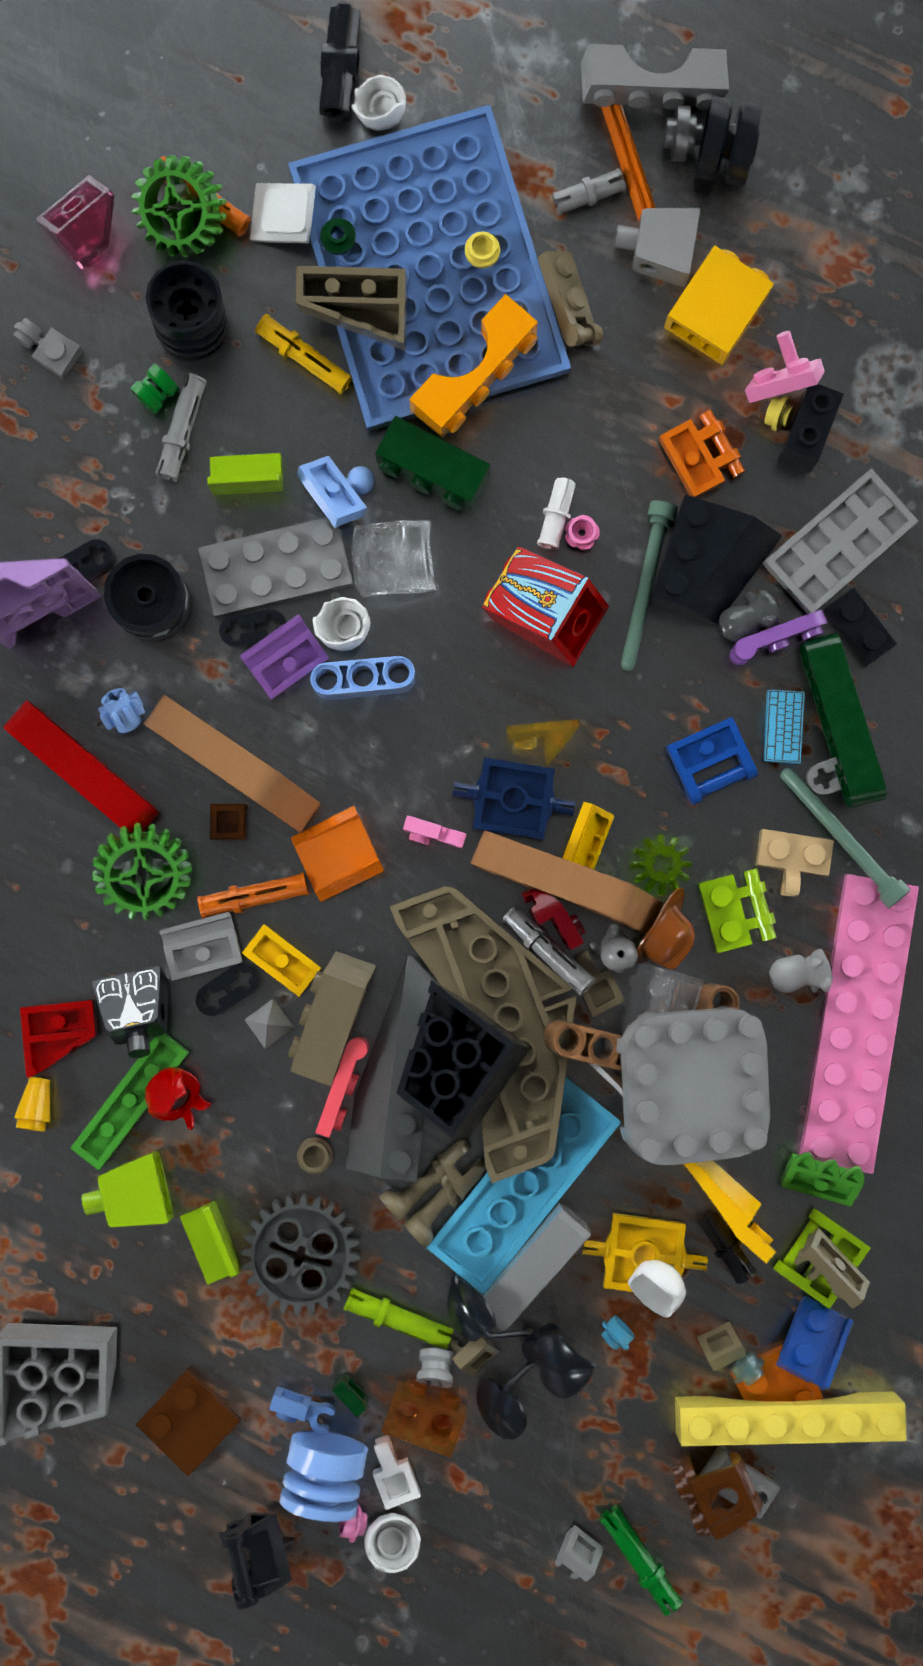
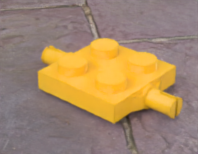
[582,1212,708,1292]

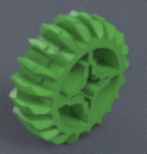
[131,155,227,257]
[92,823,192,921]

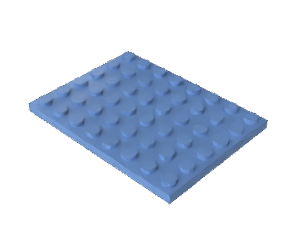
[288,105,571,432]

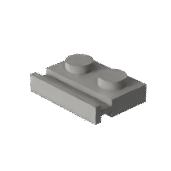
[159,912,244,981]

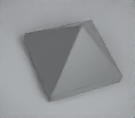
[245,998,295,1049]

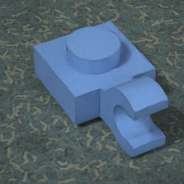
[269,1386,336,1435]

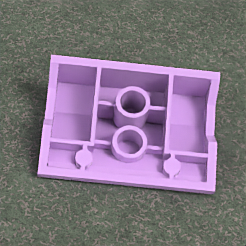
[0,558,102,649]

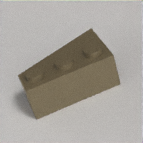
[295,266,407,351]
[288,951,377,1086]

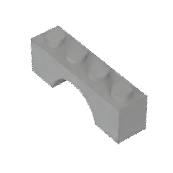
[581,44,729,111]

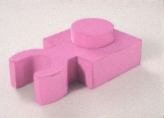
[403,815,466,849]

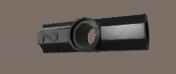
[319,3,361,121]

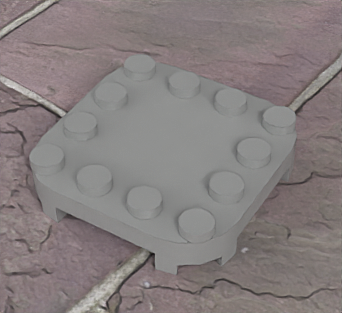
[616,1006,770,1165]

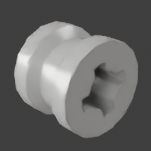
[416,1348,456,1388]

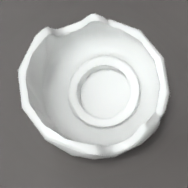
[352,75,406,131]
[312,597,371,652]
[628,1260,686,1318]
[364,1513,421,1574]

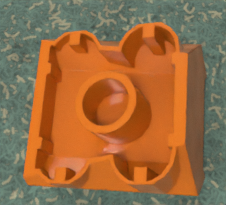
[291,806,384,902]

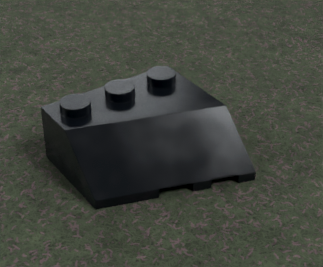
[649,495,782,626]
[396,980,531,1140]

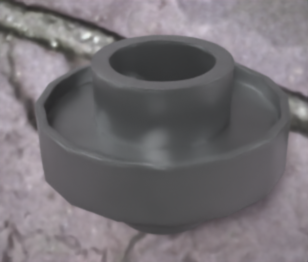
[664,106,703,162]

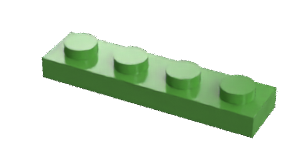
[70,1033,190,1170]

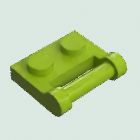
[773,1208,871,1309]

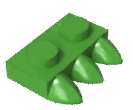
[780,1152,865,1207]

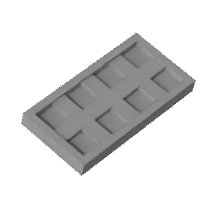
[763,469,919,614]
[198,517,353,619]

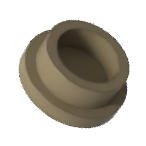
[297,1137,333,1174]

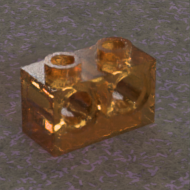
[381,1379,466,1458]

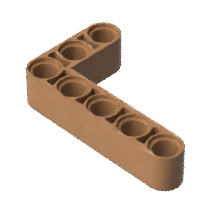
[143,695,321,833]
[470,830,663,935]
[543,983,739,1071]

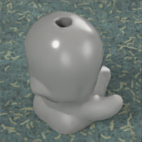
[589,924,642,973]
[769,949,833,993]

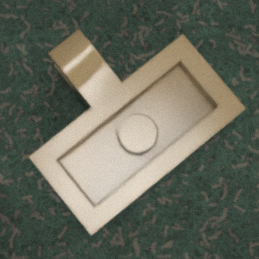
[755,829,834,897]

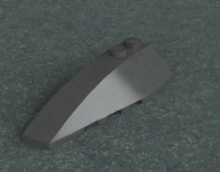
[346,956,439,1182]

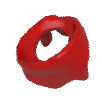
[145,1067,211,1130]

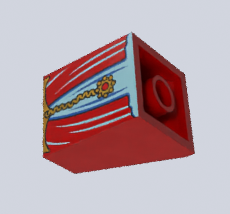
[482,546,609,667]

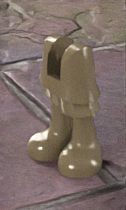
[379,1139,486,1248]

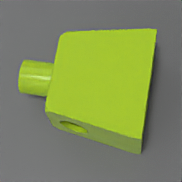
[82,1150,174,1227]

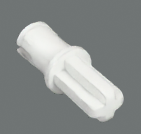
[537,477,575,550]

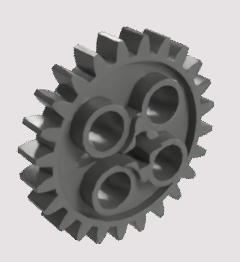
[241,1193,361,1316]

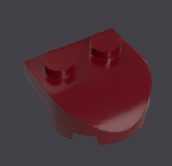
[520,889,586,950]

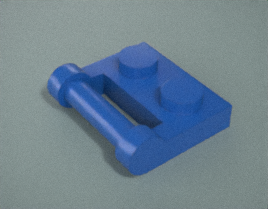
[665,717,758,806]

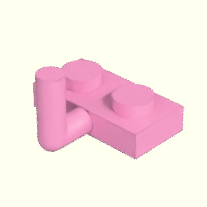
[745,331,825,403]

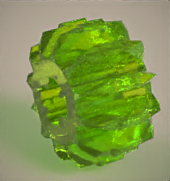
[630,834,693,896]

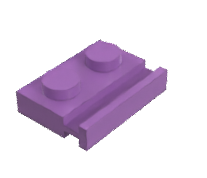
[239,614,329,699]

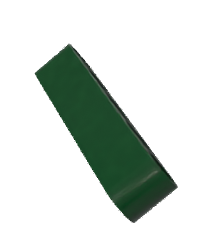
[800,633,887,808]

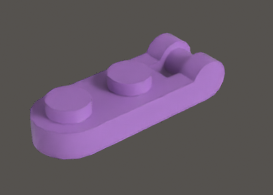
[729,610,828,666]

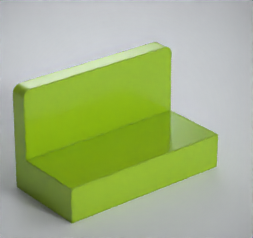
[207,453,284,495]
[180,1200,242,1285]

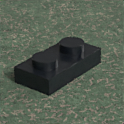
[823,587,897,667]

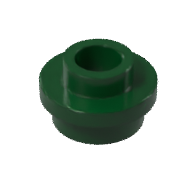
[320,218,356,255]

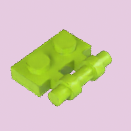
[697,868,776,953]

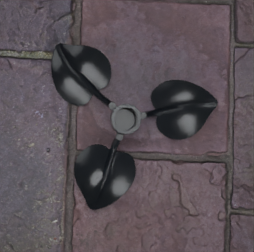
[447,1274,596,1440]

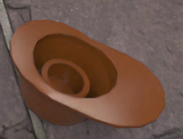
[636,887,695,970]

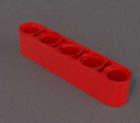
[3,700,159,833]

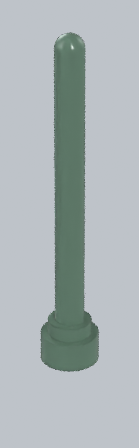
[621,500,678,671]
[781,768,911,909]

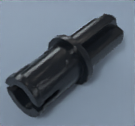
[700,1212,757,1284]

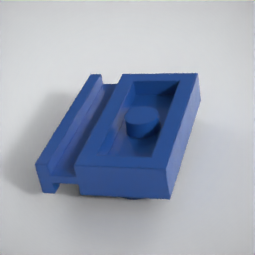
[776,1296,854,1391]

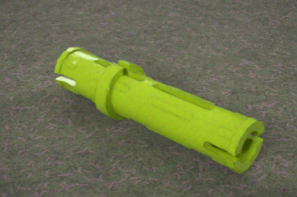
[343,1287,454,1350]

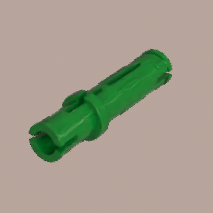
[599,1505,683,1616]

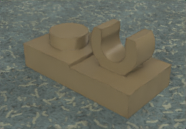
[794,1228,870,1309]

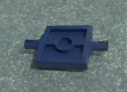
[452,757,576,841]

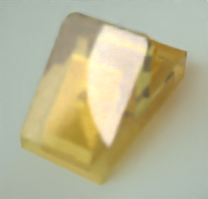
[506,719,580,767]

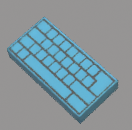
[763,690,805,764]

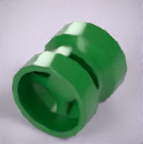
[129,363,180,415]

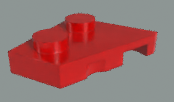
[20,1000,98,1078]

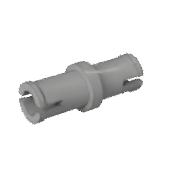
[552,168,626,215]

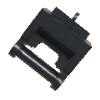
[219,1513,295,1609]

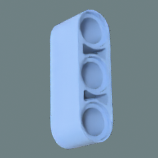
[310,656,416,700]

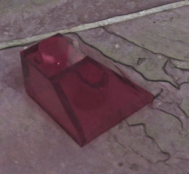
[36,175,115,270]

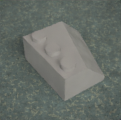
[0,1323,117,1446]

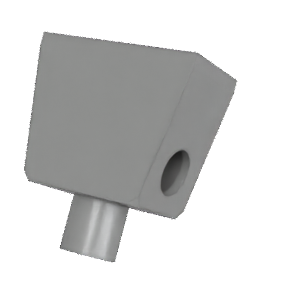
[614,208,700,287]

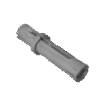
[155,373,207,482]
[502,905,596,996]

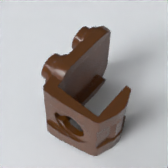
[671,1451,763,1540]

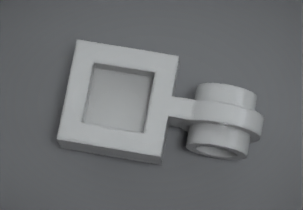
[13,318,83,379]

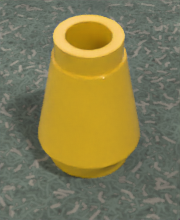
[14,1077,51,1132]

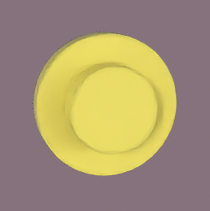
[465,231,500,268]
[765,395,794,432]

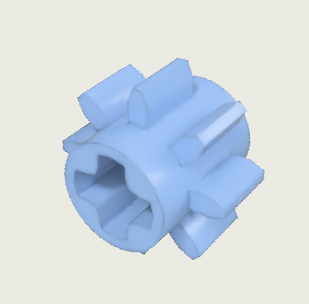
[98,688,145,733]

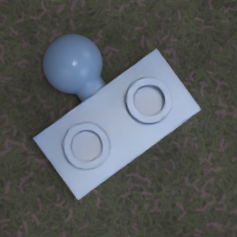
[297,456,375,528]

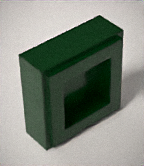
[332,1373,369,1418]

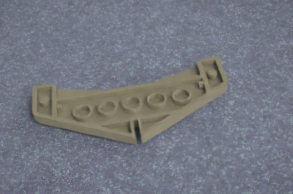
[390,886,576,1183]

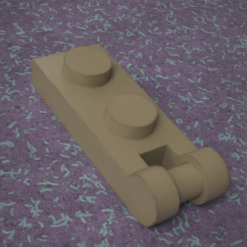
[537,251,603,346]

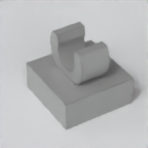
[555,1525,604,1582]

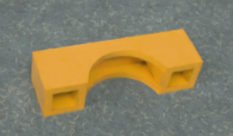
[409,294,538,438]

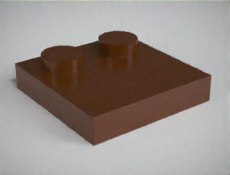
[136,1367,241,1476]

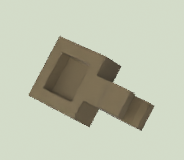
[573,950,625,1017]

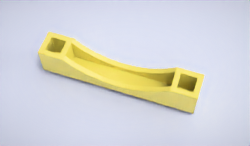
[675,1391,907,1446]

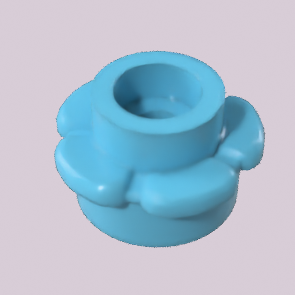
[601,1315,635,1350]

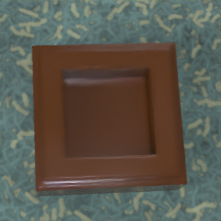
[210,804,248,840]

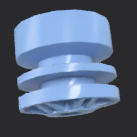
[279,1430,368,1522]

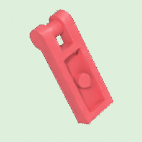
[315,1036,370,1138]

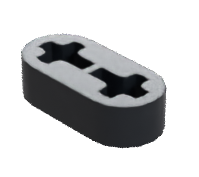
[58,539,116,582]
[219,609,287,649]
[196,964,260,1016]

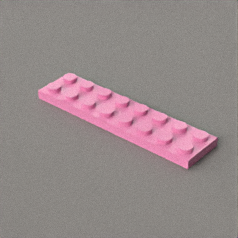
[799,874,919,1174]

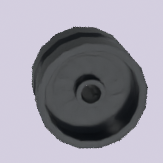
[695,96,762,187]
[103,553,191,641]

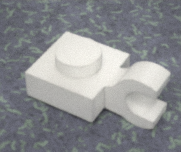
[373,1434,421,1510]

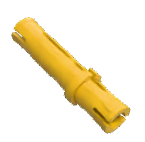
[255,314,352,395]

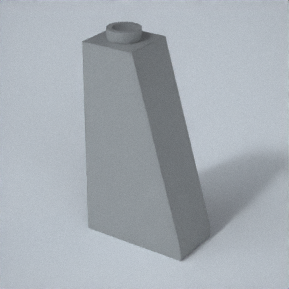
[481,1200,591,1331]

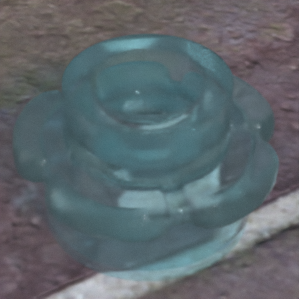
[730,1351,764,1386]

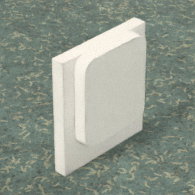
[250,183,316,244]

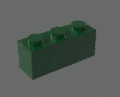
[375,416,490,511]

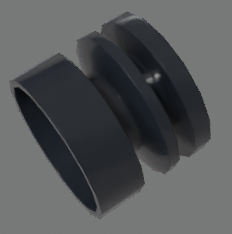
[145,260,228,358]

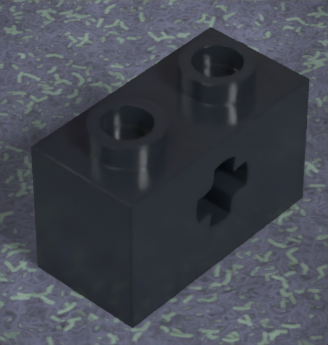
[778,384,844,472]

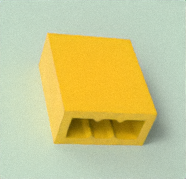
[664,245,774,365]

